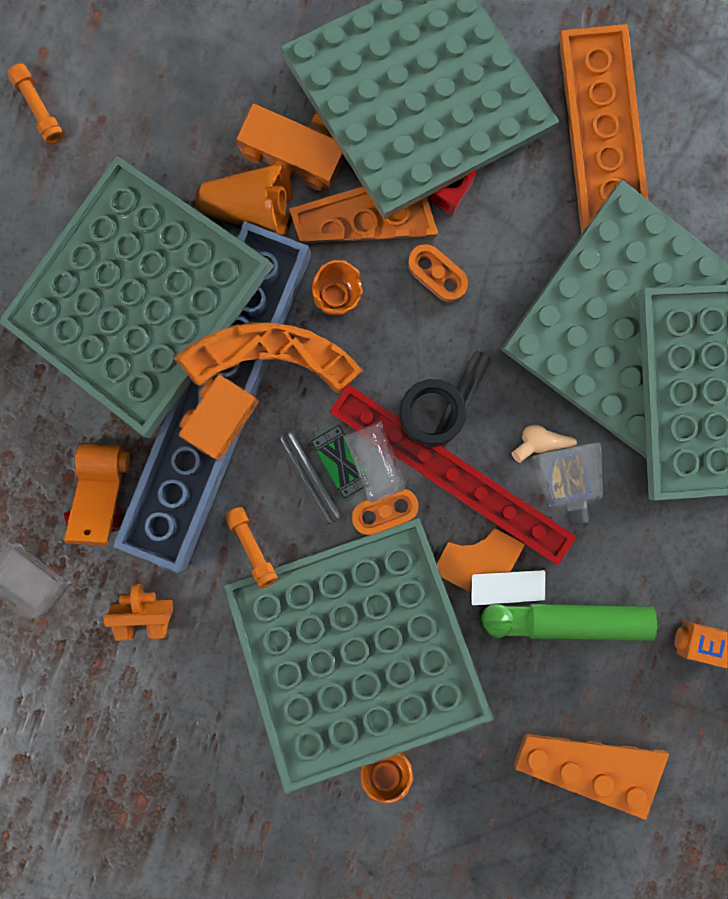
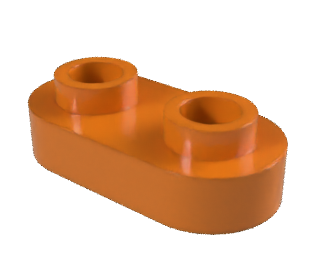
[408,244,468,303]
[352,489,419,535]

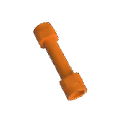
[7,64,64,144]
[224,507,278,589]

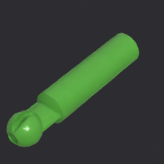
[480,604,657,641]

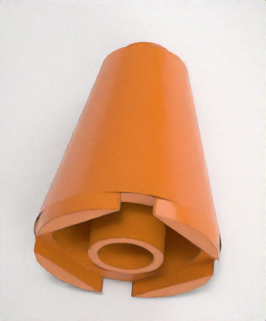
[195,165,293,235]

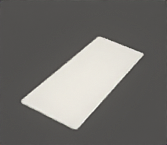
[472,570,545,605]

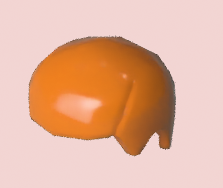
[311,260,363,316]
[360,753,413,804]

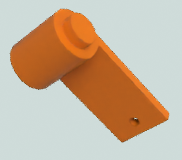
[64,443,130,546]

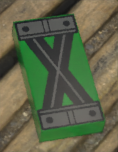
[310,424,373,500]

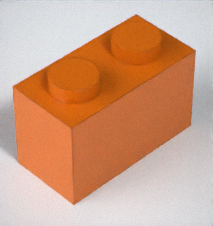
[179,375,259,461]

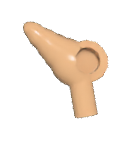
[512,424,577,463]

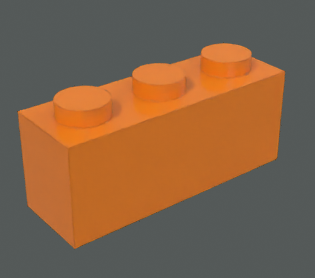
[236,103,346,192]

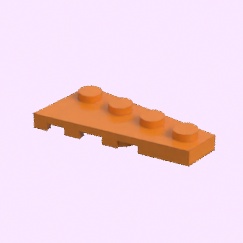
[289,186,438,244]
[513,734,669,820]

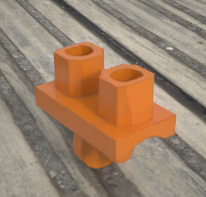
[103,583,174,641]

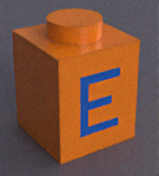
[674,620,728,669]

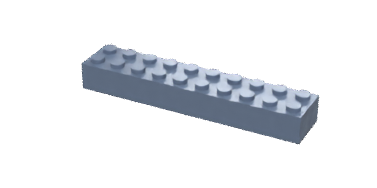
[113,221,311,573]

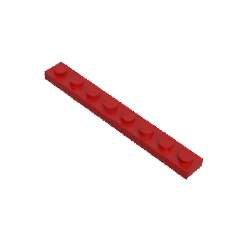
[329,384,577,566]

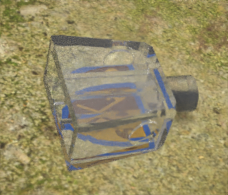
[530,442,603,525]

